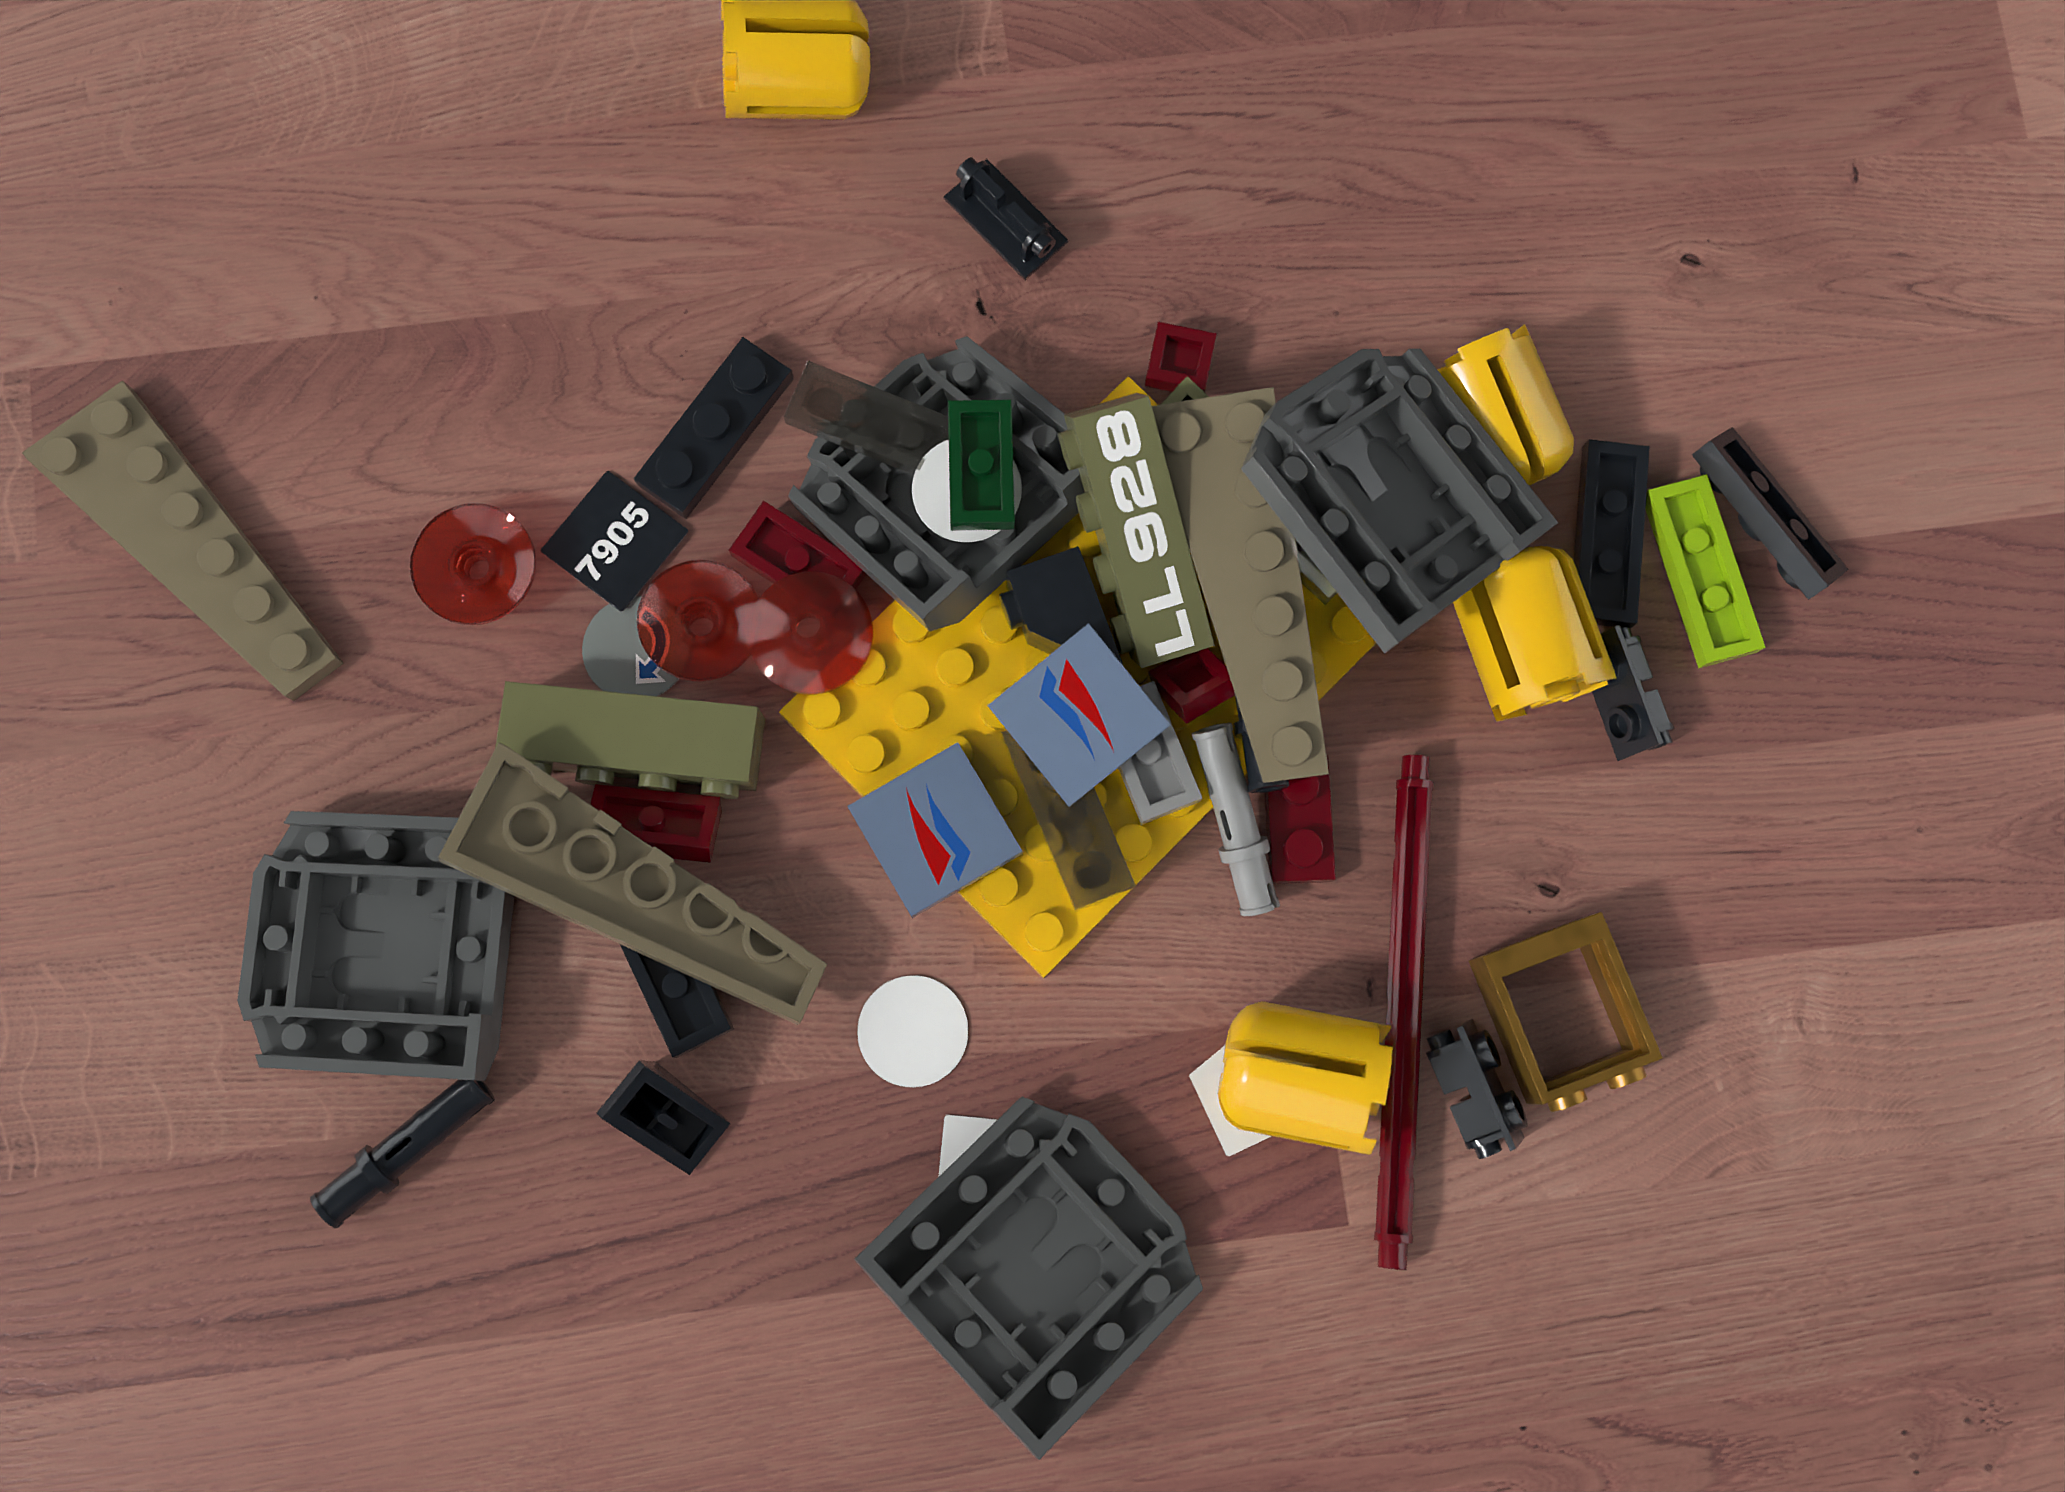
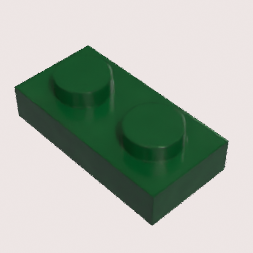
[948,400,1015,531]

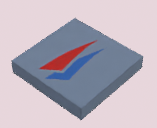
[987,623,1171,807]
[847,742,1023,918]

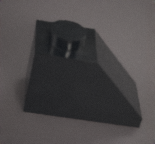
[999,546,1123,665]

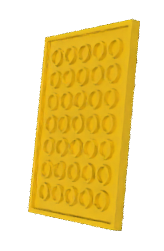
[779,376,1376,979]

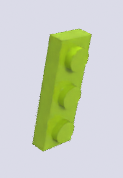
[1645,475,1766,668]

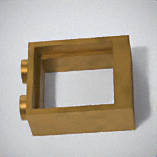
[1468,912,1663,1112]

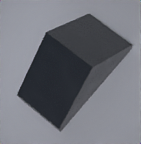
[597,1060,730,1175]

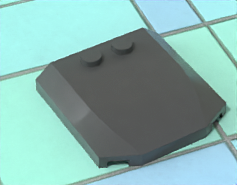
[788,336,1085,631]
[1241,349,1558,653]
[237,811,515,1081]
[854,1096,1203,1460]

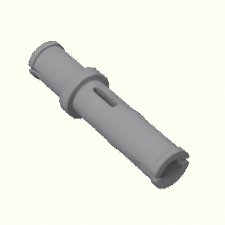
[1192,722,1280,916]

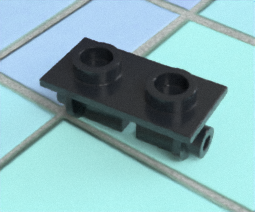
[944,157,1068,280]
[1592,625,1675,761]
[1426,1019,1528,1159]

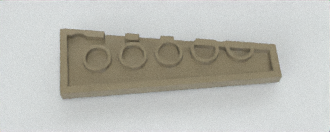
[22,381,344,701]
[1152,387,1329,783]
[438,743,827,1025]

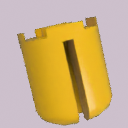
[721,0,870,119]
[1438,324,1574,486]
[1453,546,1617,722]
[1218,1001,1393,1155]

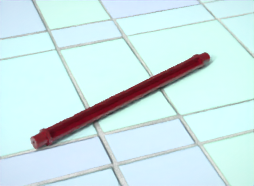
[1374,755,1434,1270]

